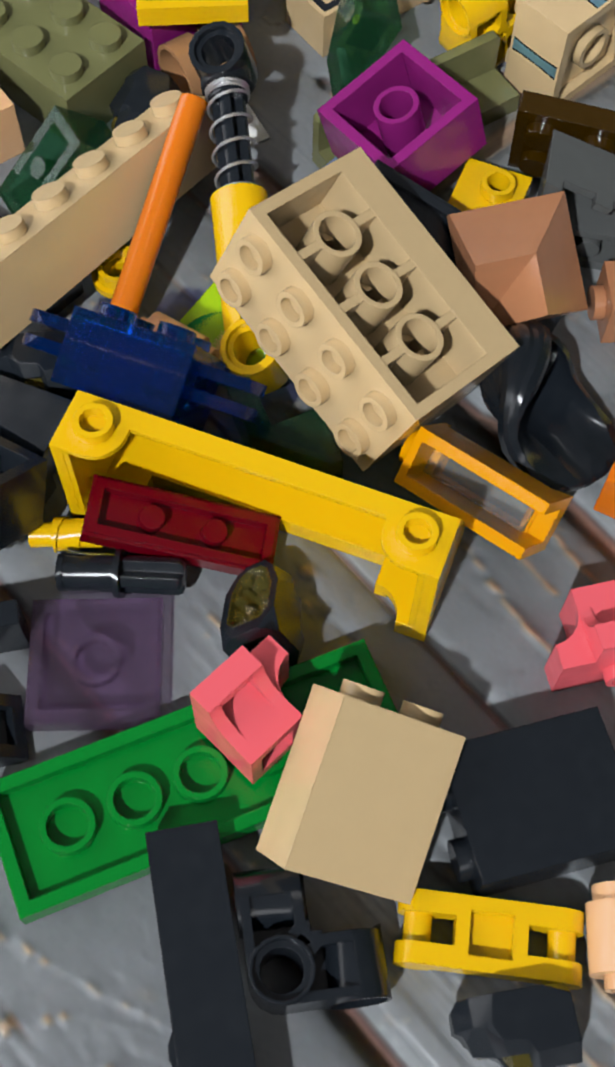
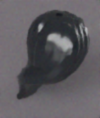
[479,320,615,491]

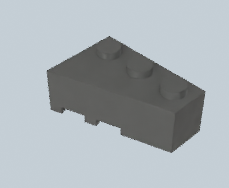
[537,129,615,270]

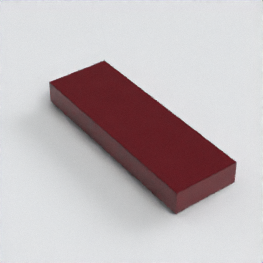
[79,474,281,575]

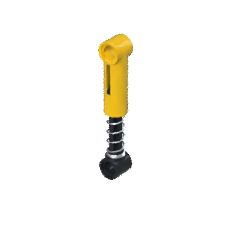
[188,21,289,394]

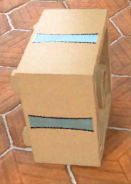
[504,0,615,100]

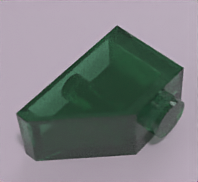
[0,105,113,214]

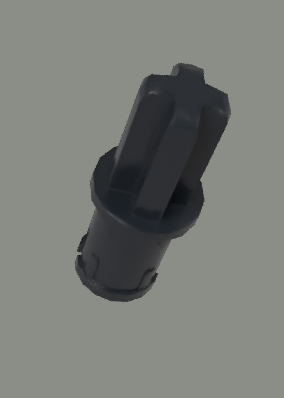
[55,549,187,599]

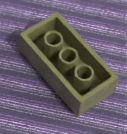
[0,0,148,148]

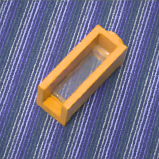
[394,423,574,560]

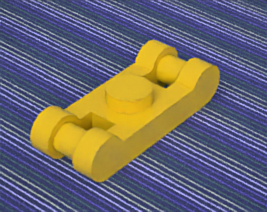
[392,888,584,990]

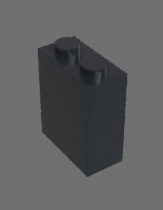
[441,706,615,897]

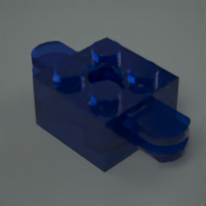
[21,301,267,432]

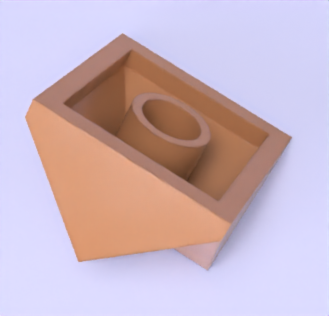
[446,191,588,327]

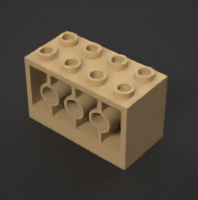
[210,147,520,472]

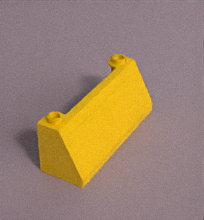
[49,390,465,642]

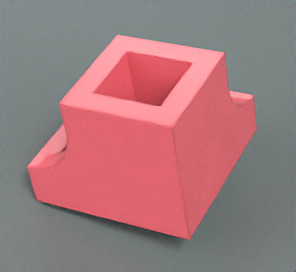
[544,580,615,692]
[189,635,302,784]

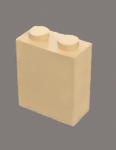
[256,679,466,905]

